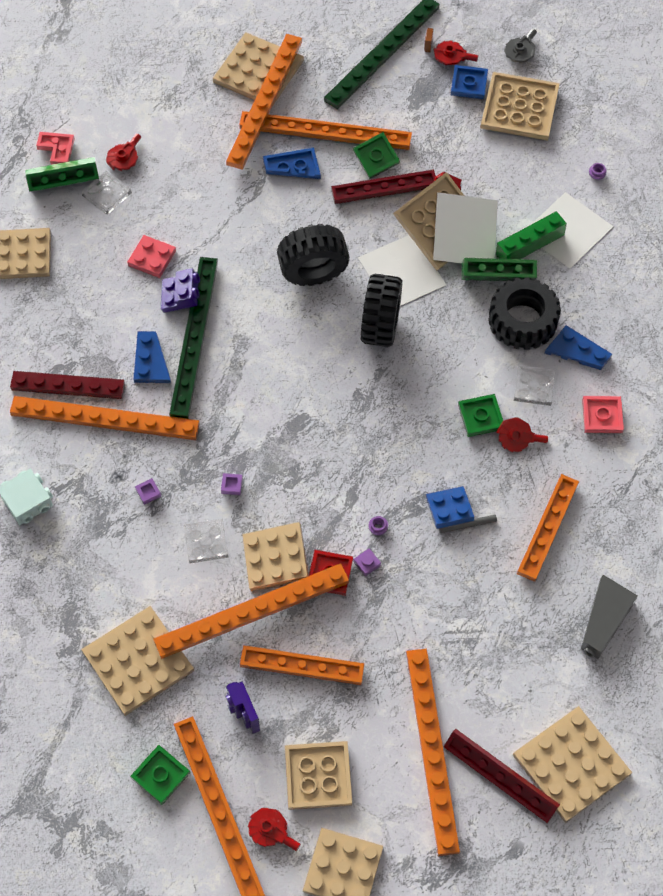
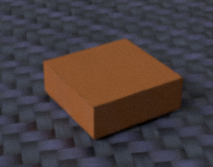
[424,28,434,53]

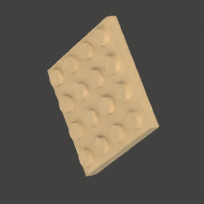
[213,32,304,107]
[480,72,560,141]
[393,172,465,271]
[81,606,194,716]
[513,706,632,823]

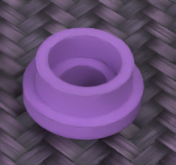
[589,163,607,180]
[369,516,388,535]

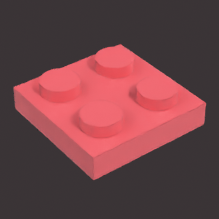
[127,235,176,278]
[582,396,624,433]

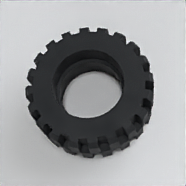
[277,224,350,286]
[360,273,403,347]
[488,278,561,350]

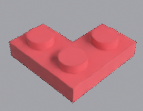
[36,132,75,165]

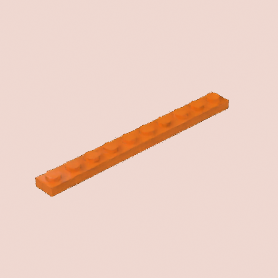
[226,33,302,170]
[239,111,412,150]
[10,396,200,440]
[153,563,349,659]
[406,648,460,856]
[174,716,265,896]

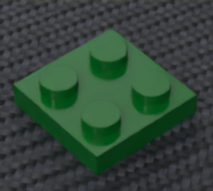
[353,132,400,179]
[458,394,503,437]
[130,745,190,805]

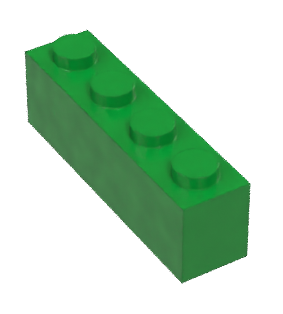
[25,157,99,192]
[495,211,567,259]
[462,258,537,282]

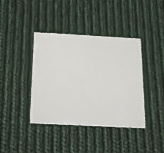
[433,192,498,263]
[532,192,614,269]
[358,235,446,306]

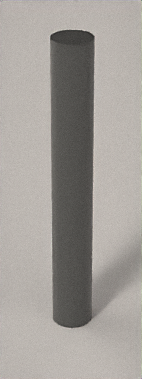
[439,514,497,533]

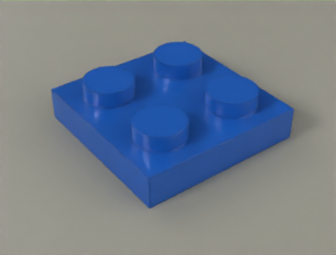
[451,65,488,99]
[426,486,474,529]

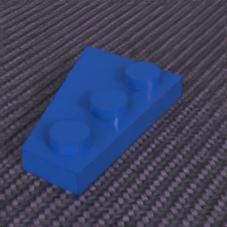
[263,147,321,179]
[544,325,612,370]
[133,331,171,384]

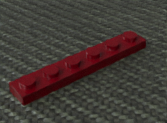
[331,169,436,204]
[10,371,125,399]
[443,729,560,823]

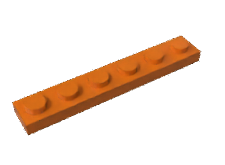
[517,474,579,582]
[240,645,364,685]

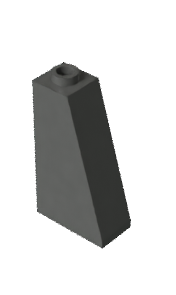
[581,575,638,659]

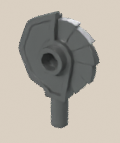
[504,29,537,63]

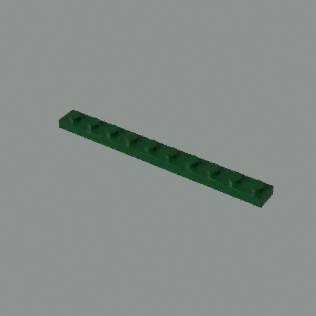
[324,0,440,110]
[169,257,218,419]

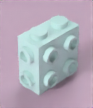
[0,468,53,526]

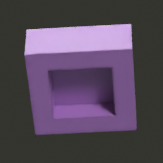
[221,473,243,495]
[135,478,161,505]
[353,548,381,576]

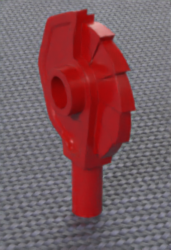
[434,40,479,65]
[106,133,142,171]
[496,417,548,453]
[248,808,301,852]

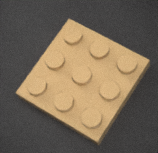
[0,228,51,279]
[242,522,309,591]
[285,741,352,810]
[303,828,383,896]

